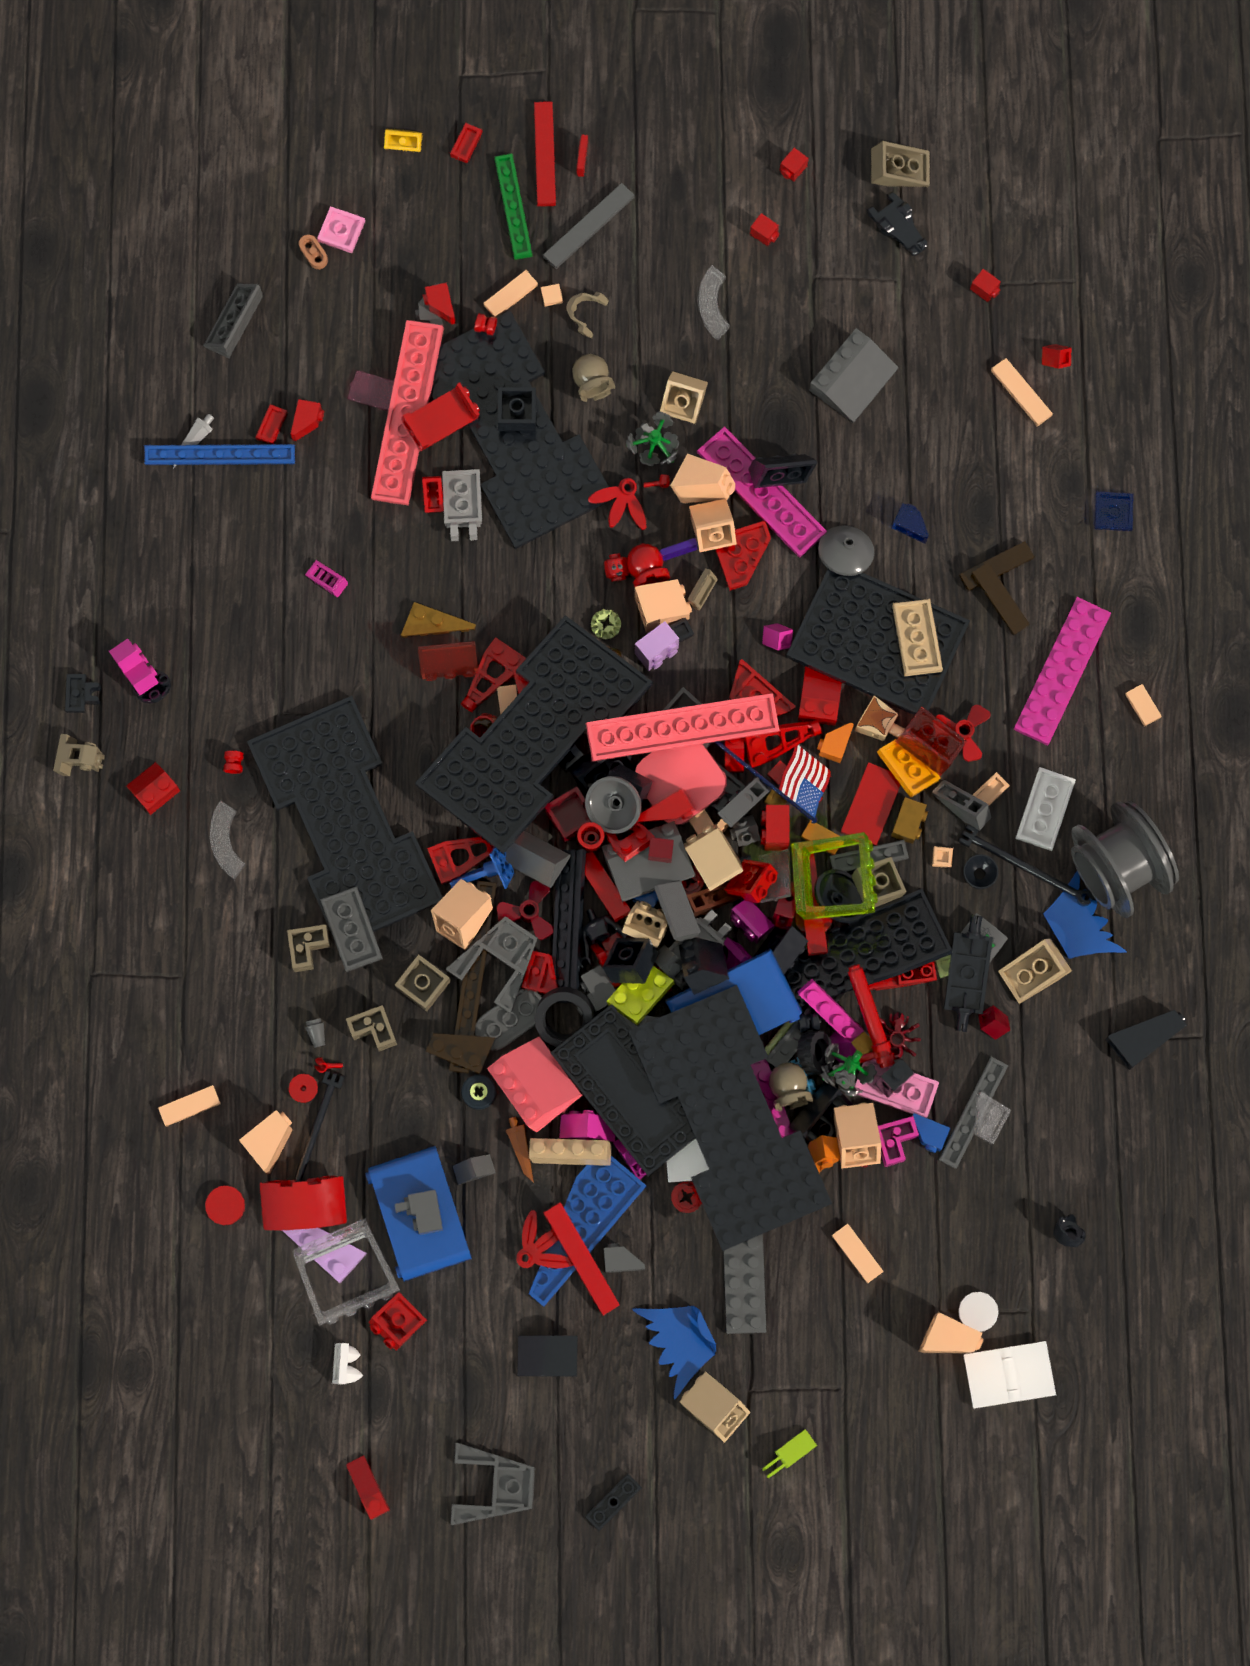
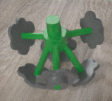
[626,411,679,466]
[821,1043,877,1097]

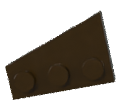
[426,1033,495,1074]

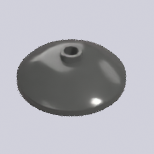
[818,525,874,576]
[585,776,641,834]

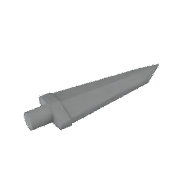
[173,414,214,468]

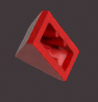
[422,476,444,513]

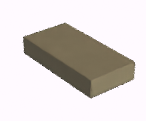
[687,568,718,611]

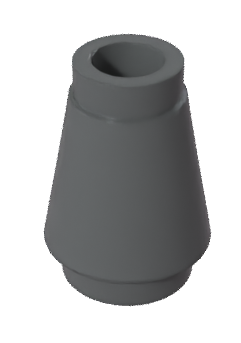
[305,1018,325,1048]

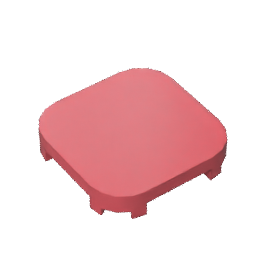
[635,744,727,825]

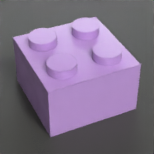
[635,621,679,671]

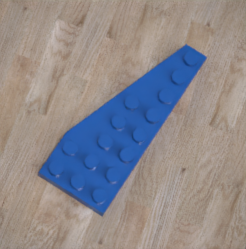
[529,1156,646,1307]

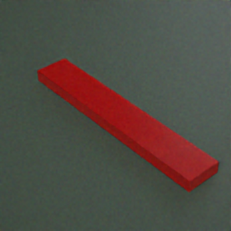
[534,102,556,206]
[793,843,828,956]
[543,1202,620,1315]

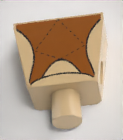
[855,696,904,741]

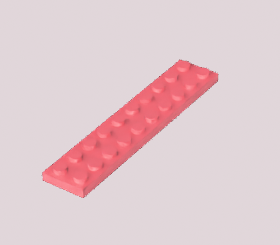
[371,320,444,506]
[585,693,780,761]

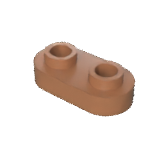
[299,235,328,269]

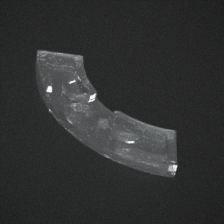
[699,265,730,341]
[210,800,246,880]

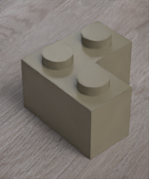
[287,924,330,972]
[346,1005,397,1051]

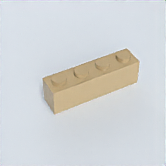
[529,1138,612,1166]

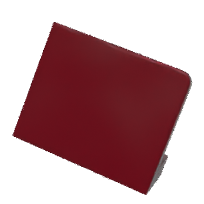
[648,837,674,863]
[978,1005,1010,1039]

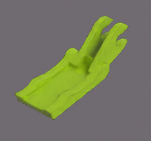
[762,1429,817,1478]

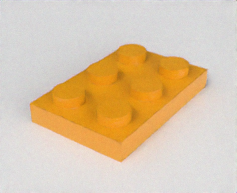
[877,733,941,798]

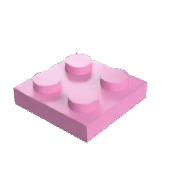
[317,206,365,253]

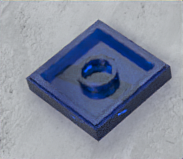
[1094,492,1133,531]

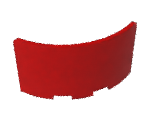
[260,1175,347,1230]

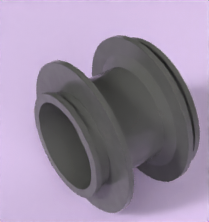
[1071,801,1179,918]

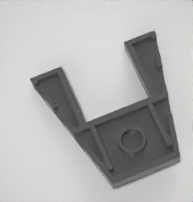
[446,916,537,1013]
[451,1443,535,1525]

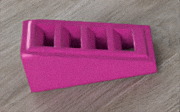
[305,560,348,597]

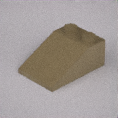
[871,141,930,187]

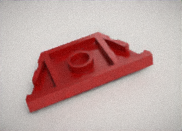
[729,659,796,716]

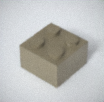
[851,857,906,910]
[395,954,450,1012]

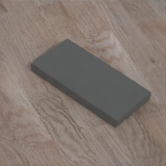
[320,886,383,972]

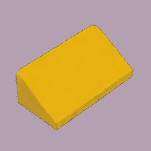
[384,129,423,152]

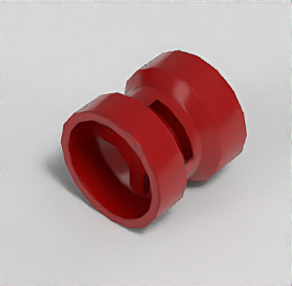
[474,313,497,336]
[223,751,244,774]

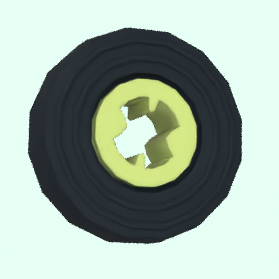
[461,1074,496,1110]

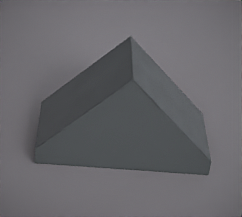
[453,1154,496,1185]

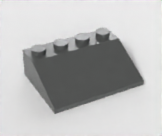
[809,328,899,423]
[602,821,695,902]

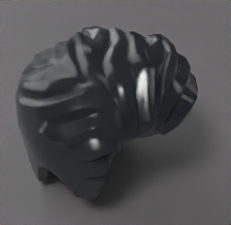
[1053,1214,1086,1248]

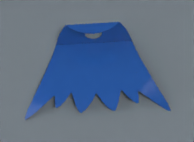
[1043,871,1126,959]
[632,1306,716,1399]

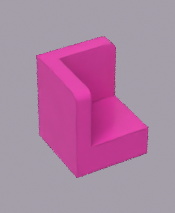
[762,623,793,650]

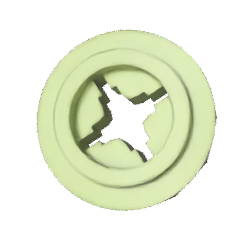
[591,609,621,639]

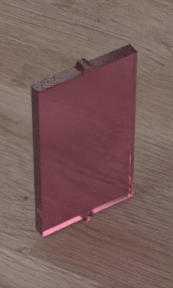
[348,371,394,411]

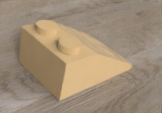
[998,939,1072,1004]

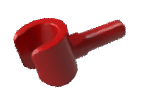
[644,474,670,488]
[314,1058,343,1073]

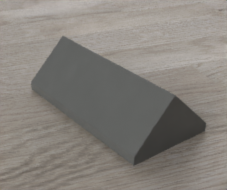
[204,284,263,358]

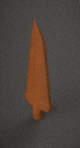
[506,1117,534,1183]

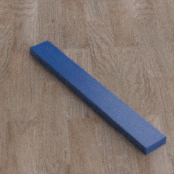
[145,444,295,465]

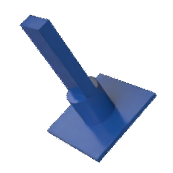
[450,847,514,889]

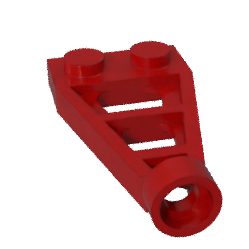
[461,637,526,712]
[744,720,822,768]
[604,822,655,862]
[427,837,493,885]

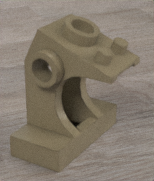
[53,734,105,776]

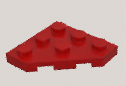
[715,521,771,591]

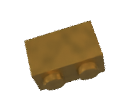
[891,797,928,844]

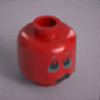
[604,553,630,582]

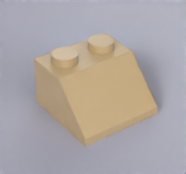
[660,371,708,424]

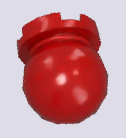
[626,543,670,587]

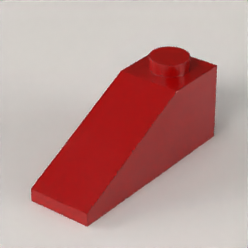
[637,789,696,823]
[346,1455,390,1520]

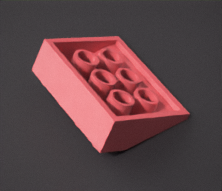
[487,1036,582,1132]

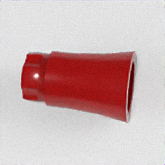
[577,822,604,852]

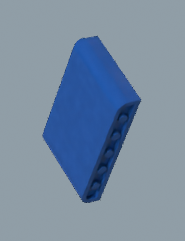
[666,949,802,1035]
[365,1146,472,1282]

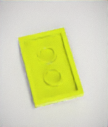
[607,966,674,1026]

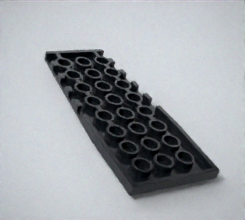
[784,889,953,1007]

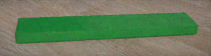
[494,154,532,260]

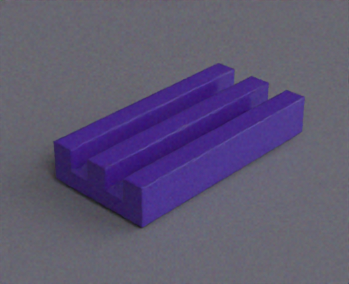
[660,538,698,561]

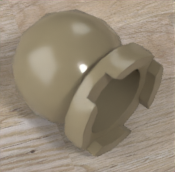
[572,354,616,402]
[769,1062,813,1111]

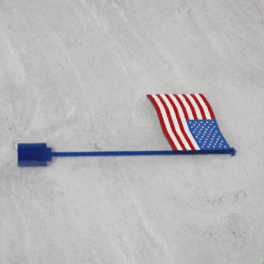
[685,706,831,824]

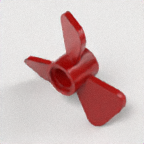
[932,705,991,762]

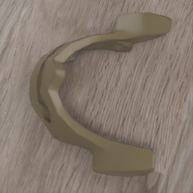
[566,292,609,338]

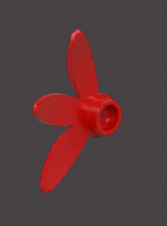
[588,478,646,530]
[516,1210,573,1268]

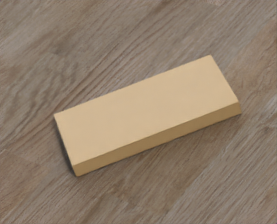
[892,599,943,676]

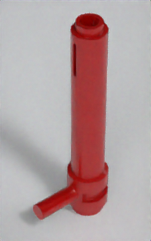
[848,964,895,1068]

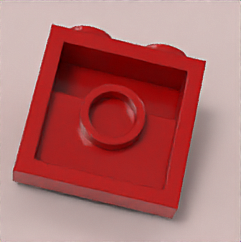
[725,859,778,903]
[369,1292,427,1351]

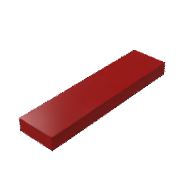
[585,852,631,922]

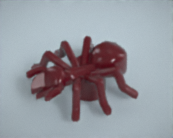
[880,1012,921,1060]

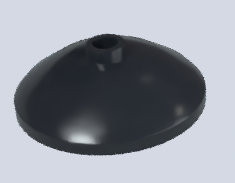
[814,869,866,923]

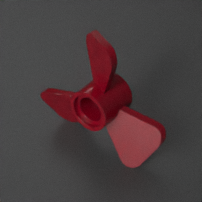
[497,881,554,940]

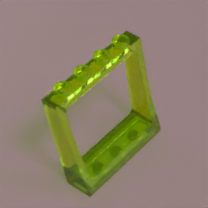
[791,832,878,920]

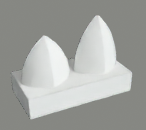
[332,1343,363,1384]

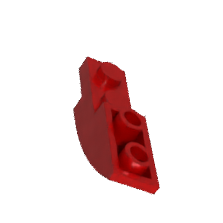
[869,961,937,991]

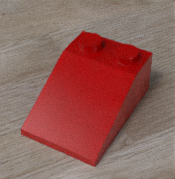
[798,666,842,726]

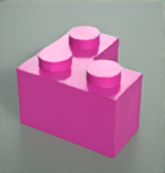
[109,639,159,695]
[559,1110,615,1142]
[878,1116,919,1167]

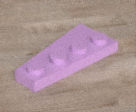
[282,1228,367,1283]

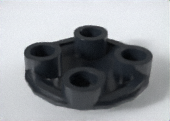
[133,671,171,704]

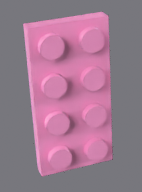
[855,1059,939,1118]

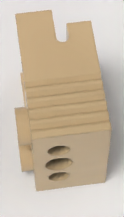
[622,901,669,948]

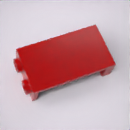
[401,383,480,451]

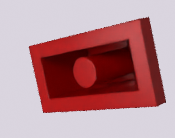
[423,283,455,324]
[291,399,324,441]
[724,737,744,772]

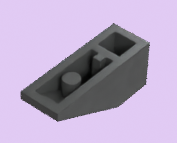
[932,780,992,831]

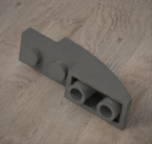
[718,775,773,827]

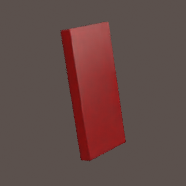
[841,762,900,846]

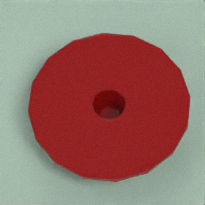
[289,1074,318,1103]

